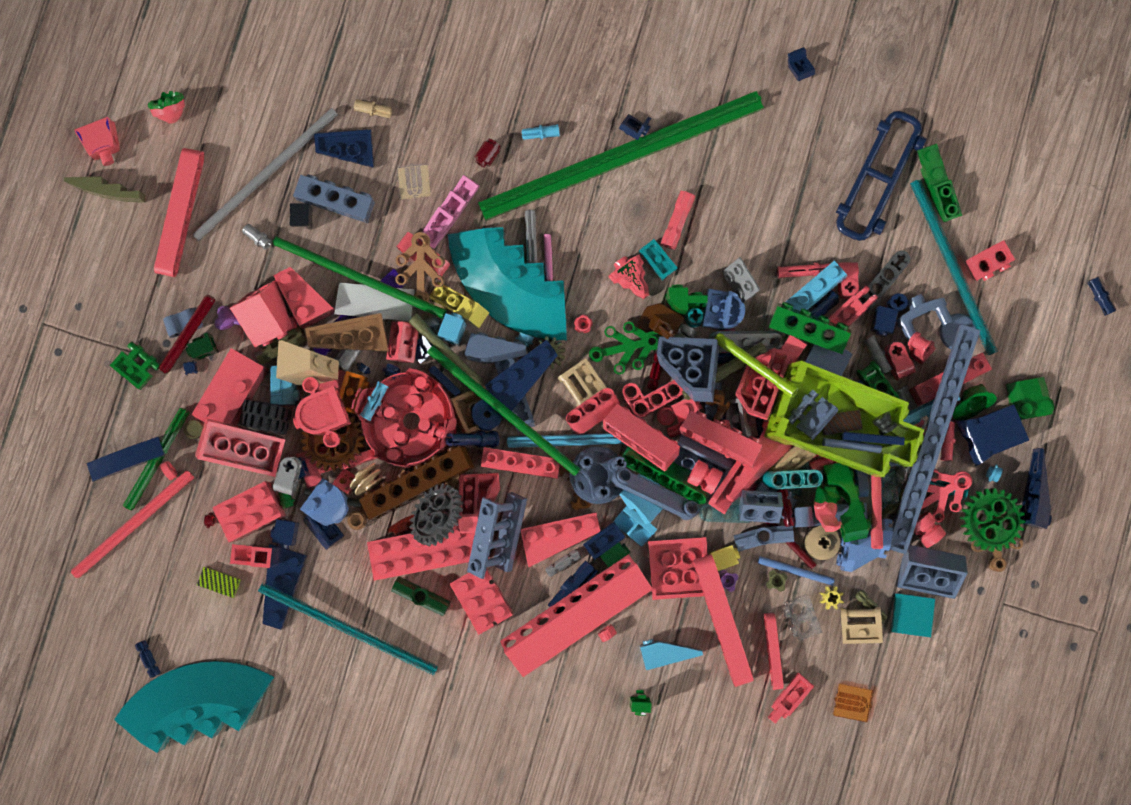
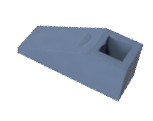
[465,332,528,364]

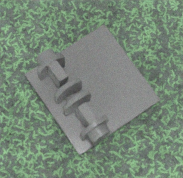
[722,257,760,303]

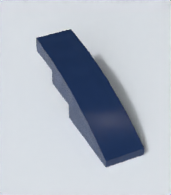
[87,437,165,482]

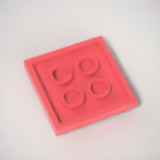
[648,537,708,600]

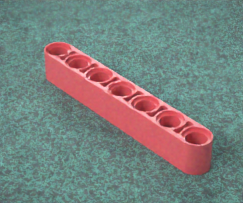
[154,148,204,277]
[693,554,754,687]

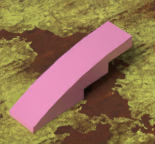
[419,175,480,249]

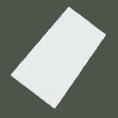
[334,283,415,321]

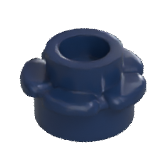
[382,364,401,380]

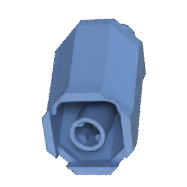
[836,518,893,572]

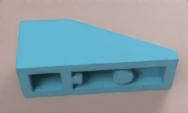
[639,638,703,670]

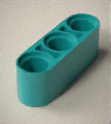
[763,469,823,489]

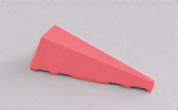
[726,419,794,502]

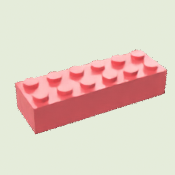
[367,525,491,581]

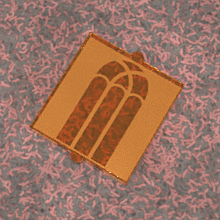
[833,683,873,722]

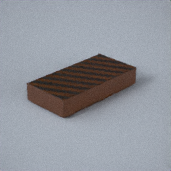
[822,410,863,436]

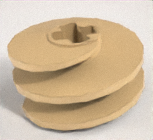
[350,463,384,496]
[805,525,840,560]

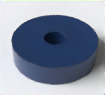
[471,400,502,431]

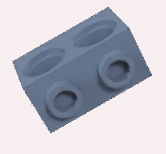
[739,490,783,523]

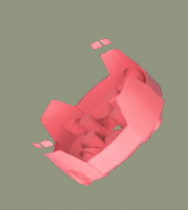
[351,368,457,468]

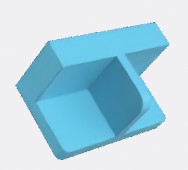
[613,505,658,546]

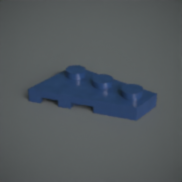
[314,129,374,168]

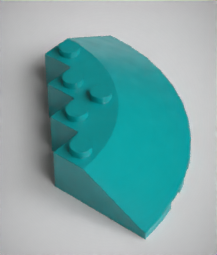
[448,227,567,341]
[114,661,274,753]

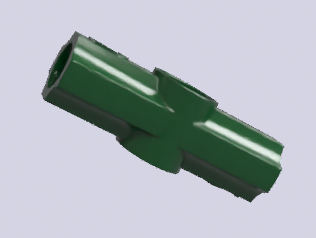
[391,576,451,616]

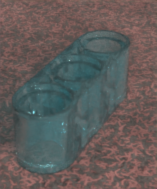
[698,504,752,523]

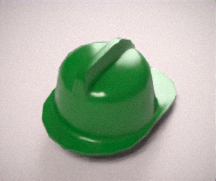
[952,384,997,421]

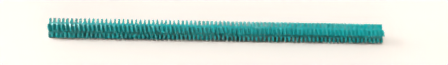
[910,180,998,356]
[258,582,438,675]

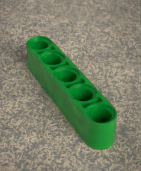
[622,446,709,504]

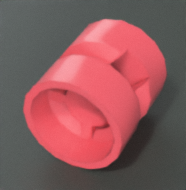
[687,459,723,494]
[914,511,946,548]

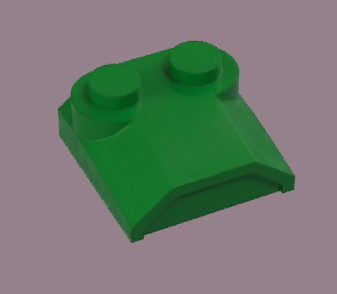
[1006,377,1054,420]

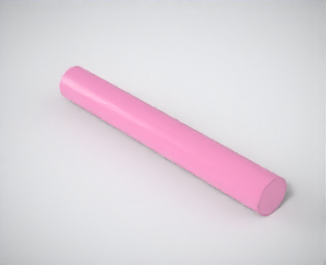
[543,234,553,281]

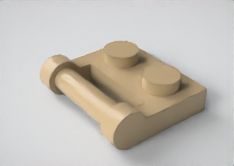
[558,358,606,406]
[841,607,883,644]

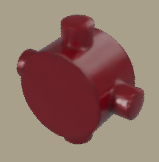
[204,512,215,528]

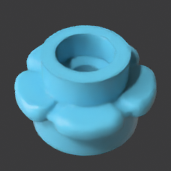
[516,333,534,347]
[986,464,1003,483]

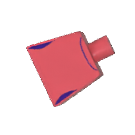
[74,117,120,166]

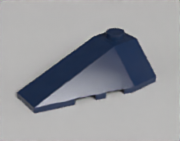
[1020,448,1052,529]

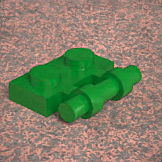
[110,341,161,390]

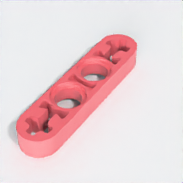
[764,612,783,690]

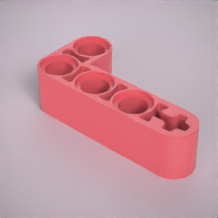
[622,380,683,418]

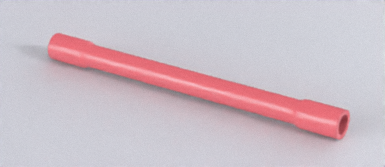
[871,475,883,549]

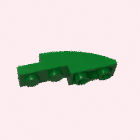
[917,143,963,222]

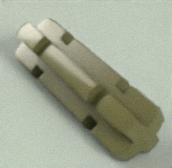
[855,590,887,623]

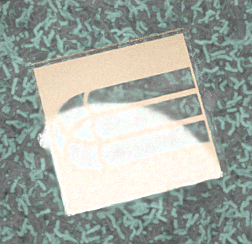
[397,163,431,200]

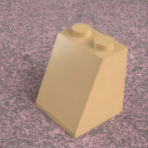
[276,340,339,386]

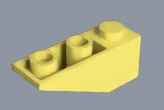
[430,282,489,328]

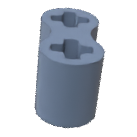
[163,308,203,338]

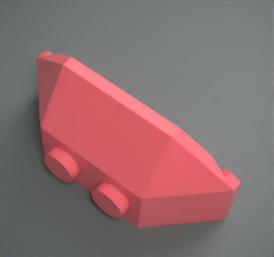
[735,348,792,420]

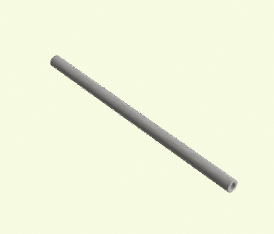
[192,108,338,241]

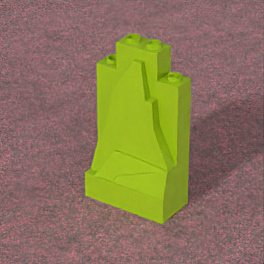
[764,361,924,477]

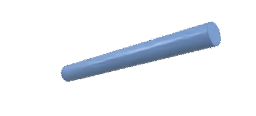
[758,556,834,586]

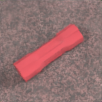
[660,191,695,250]

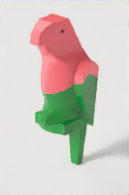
[814,475,842,532]

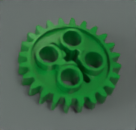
[960,488,1026,552]

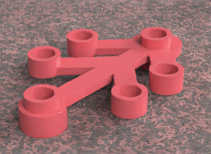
[919,469,972,523]

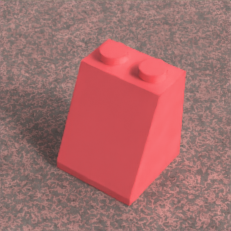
[230,280,292,347]

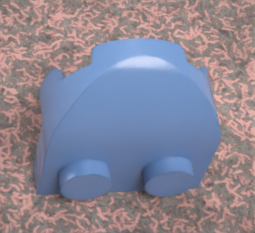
[702,289,745,330]
[300,478,349,526]

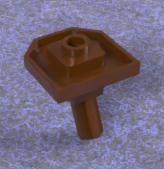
[637,303,685,344]

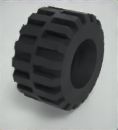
[239,399,292,435]

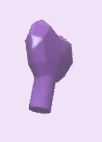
[214,306,240,330]

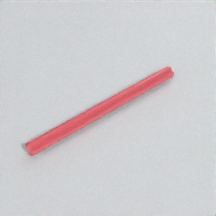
[71,471,194,578]

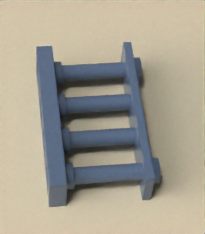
[467,492,527,579]

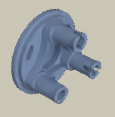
[569,446,627,504]

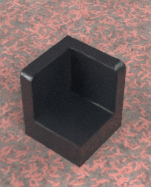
[289,203,313,230]

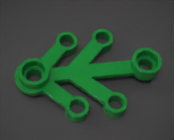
[589,321,661,375]

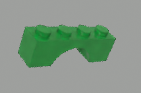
[823,463,871,542]

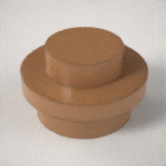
[347,511,367,530]

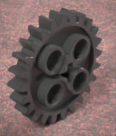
[409,484,463,547]

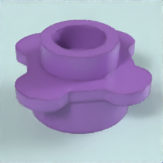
[720,570,738,592]

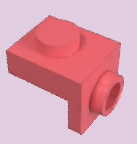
[671,399,702,423]

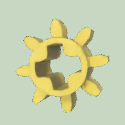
[819,586,844,610]

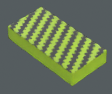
[197,567,241,598]

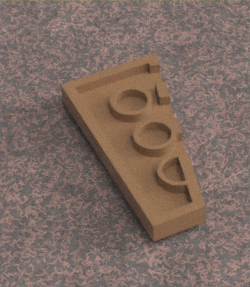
[305,313,389,352]

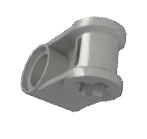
[273,457,302,496]

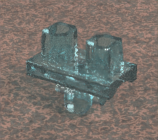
[881,469,901,508]

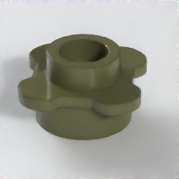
[766,570,788,592]

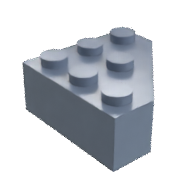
[657,337,719,402]

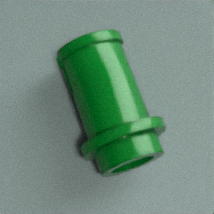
[278,492,295,509]

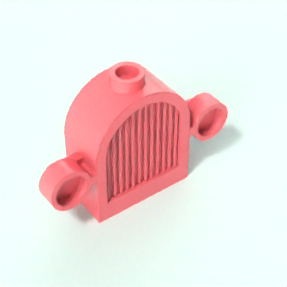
[293,377,351,448]

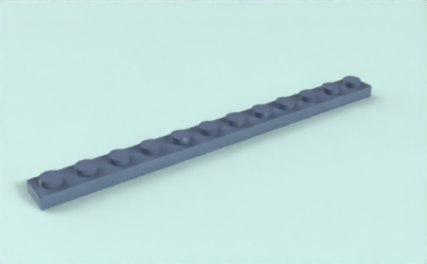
[890,324,980,554]

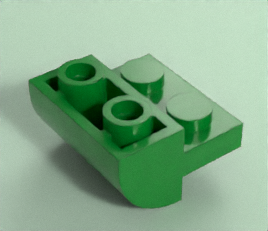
[666,284,708,317]

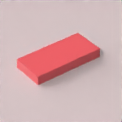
[296,451,322,488]

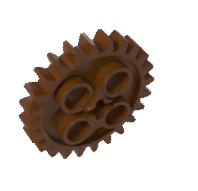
[301,412,365,472]

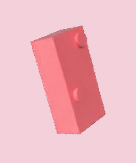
[192,348,269,425]
[195,418,285,477]

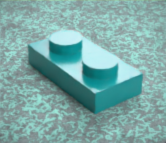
[639,239,678,281]

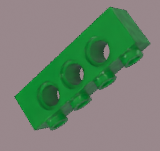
[769,302,851,354]

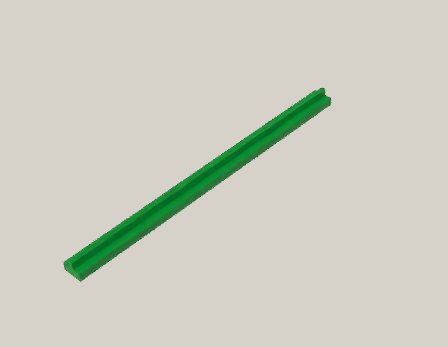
[478,91,764,221]

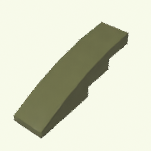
[64,177,146,203]

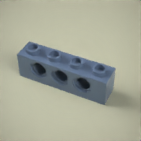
[293,174,375,223]

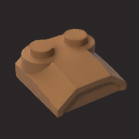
[450,385,489,434]

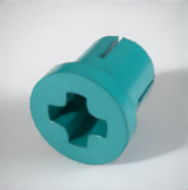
[684,308,703,328]

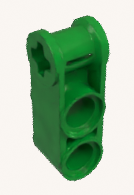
[856,361,900,399]

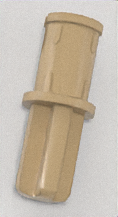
[354,99,392,118]

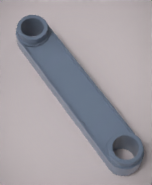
[611,468,699,520]

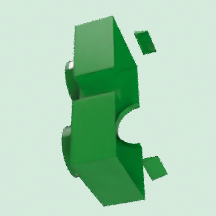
[630,690,652,716]

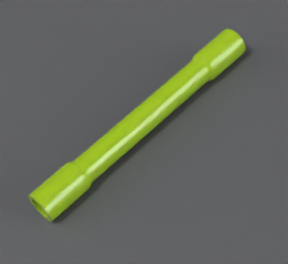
[715,332,799,398]

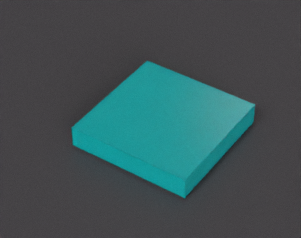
[891,593,935,638]

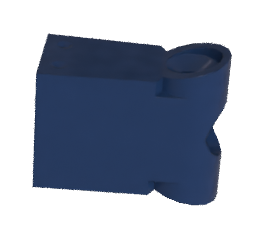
[956,404,1030,466]

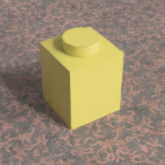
[709,545,740,571]

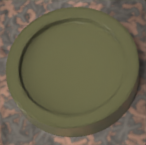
[184,420,203,439]

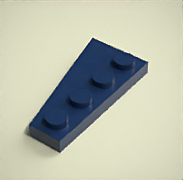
[485,340,558,411]
[263,544,307,630]

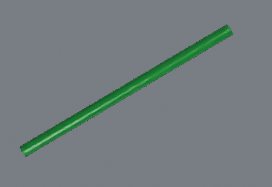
[273,236,447,319]
[427,346,581,476]

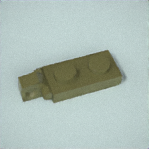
[255,326,306,365]

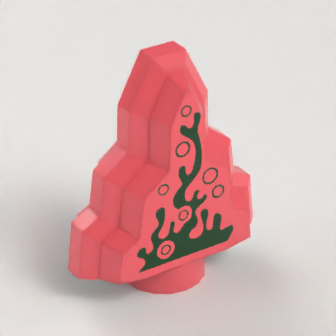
[608,254,649,299]

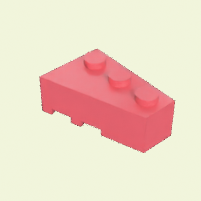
[273,267,335,329]
[458,473,500,534]

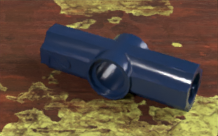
[548,560,598,614]

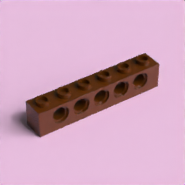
[359,445,475,520]

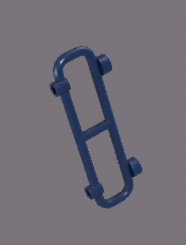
[836,111,927,241]

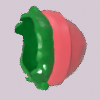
[148,91,185,124]

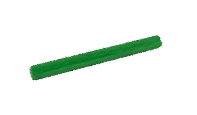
[123,408,190,510]

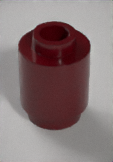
[474,138,501,168]

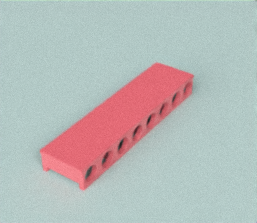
[500,554,653,677]

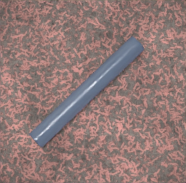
[822,438,882,453]

